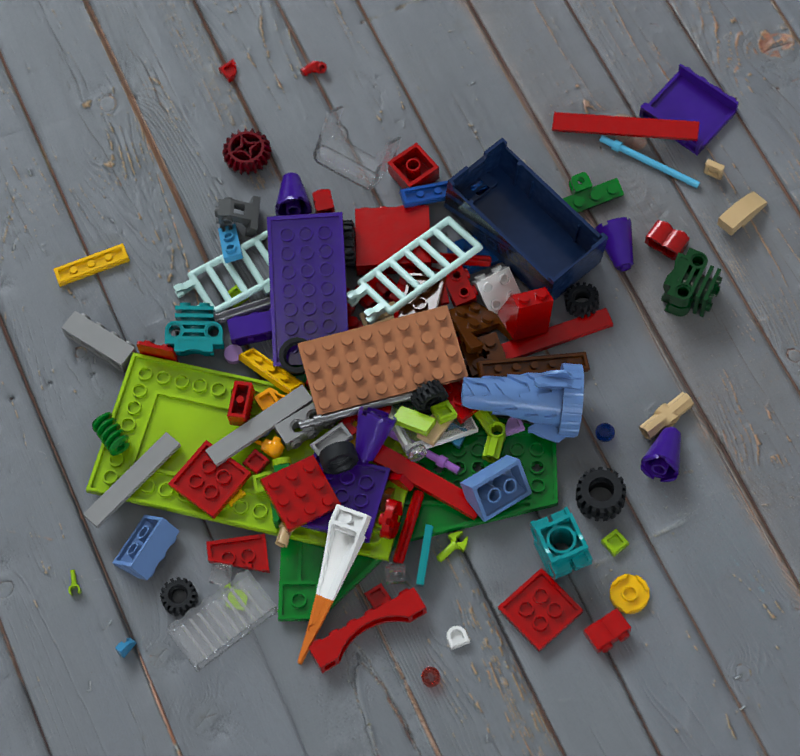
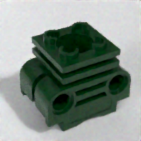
[661,248,723,317]

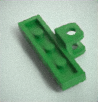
[562,172,624,213]

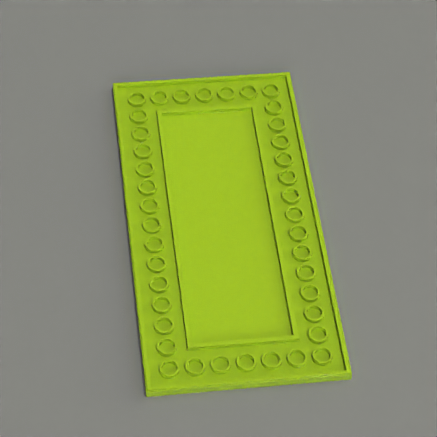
[86,352,422,562]

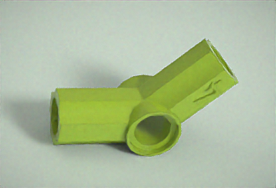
[474,410,506,463]

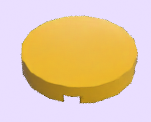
[609,574,650,614]

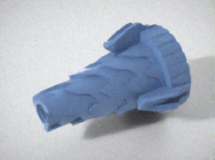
[461,363,584,443]

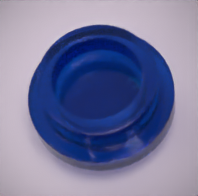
[595,423,615,442]

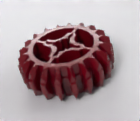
[222,128,272,175]

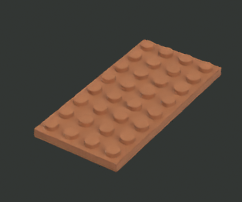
[297,305,469,416]

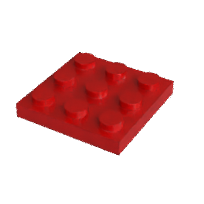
[168,440,252,519]
[260,455,341,532]
[497,568,583,652]

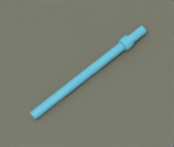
[599,135,700,189]

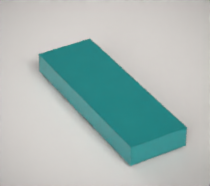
[416,524,433,587]

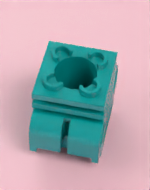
[165,302,224,357]
[530,507,593,580]

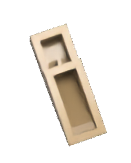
[717,191,768,236]

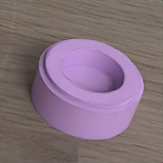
[224,344,243,364]

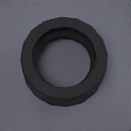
[279,337,307,375]
[319,441,359,475]

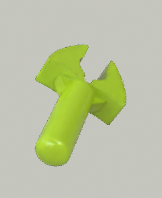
[436,531,468,562]

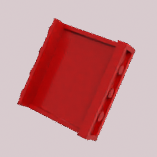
[355,205,432,275]

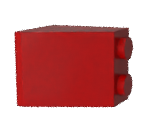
[498,287,554,341]

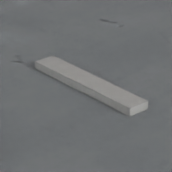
[205,385,313,467]
[83,432,181,529]

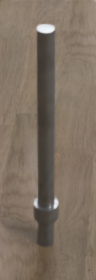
[298,392,413,430]

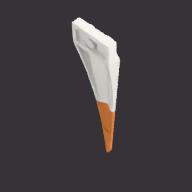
[298,504,372,665]

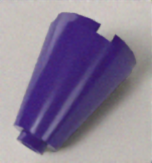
[275,172,312,216]
[595,217,634,272]
[355,406,397,463]
[640,427,681,482]

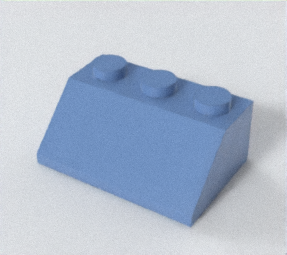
[460,455,532,522]
[112,515,180,580]

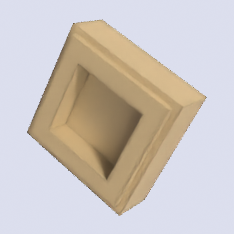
[704,159,725,180]

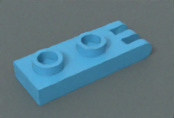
[218,223,243,264]

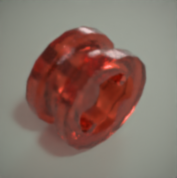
[421,667,440,687]

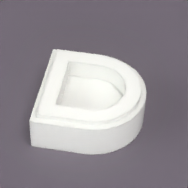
[446,626,470,650]

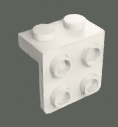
[471,265,521,314]

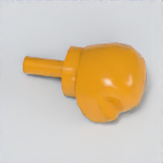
[254,436,285,459]

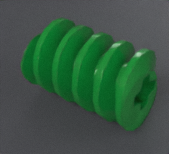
[92,412,130,456]

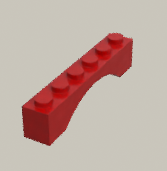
[309,587,427,673]

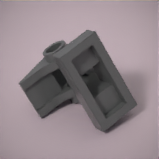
[215,196,260,237]

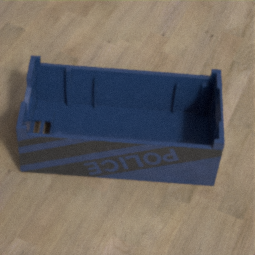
[444,138,608,301]

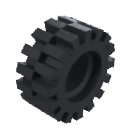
[564,282,599,318]
[410,380,449,415]
[160,577,198,616]

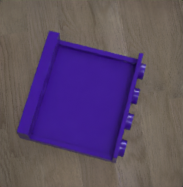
[639,64,739,155]

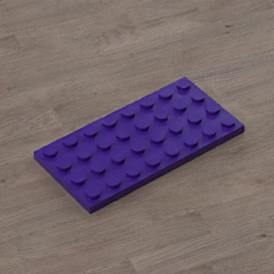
[267,212,349,367]

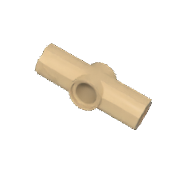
[639,392,694,440]

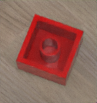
[387,142,440,189]

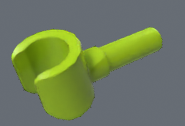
[68,570,82,596]

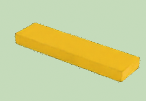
[53,243,130,287]
[239,347,305,394]

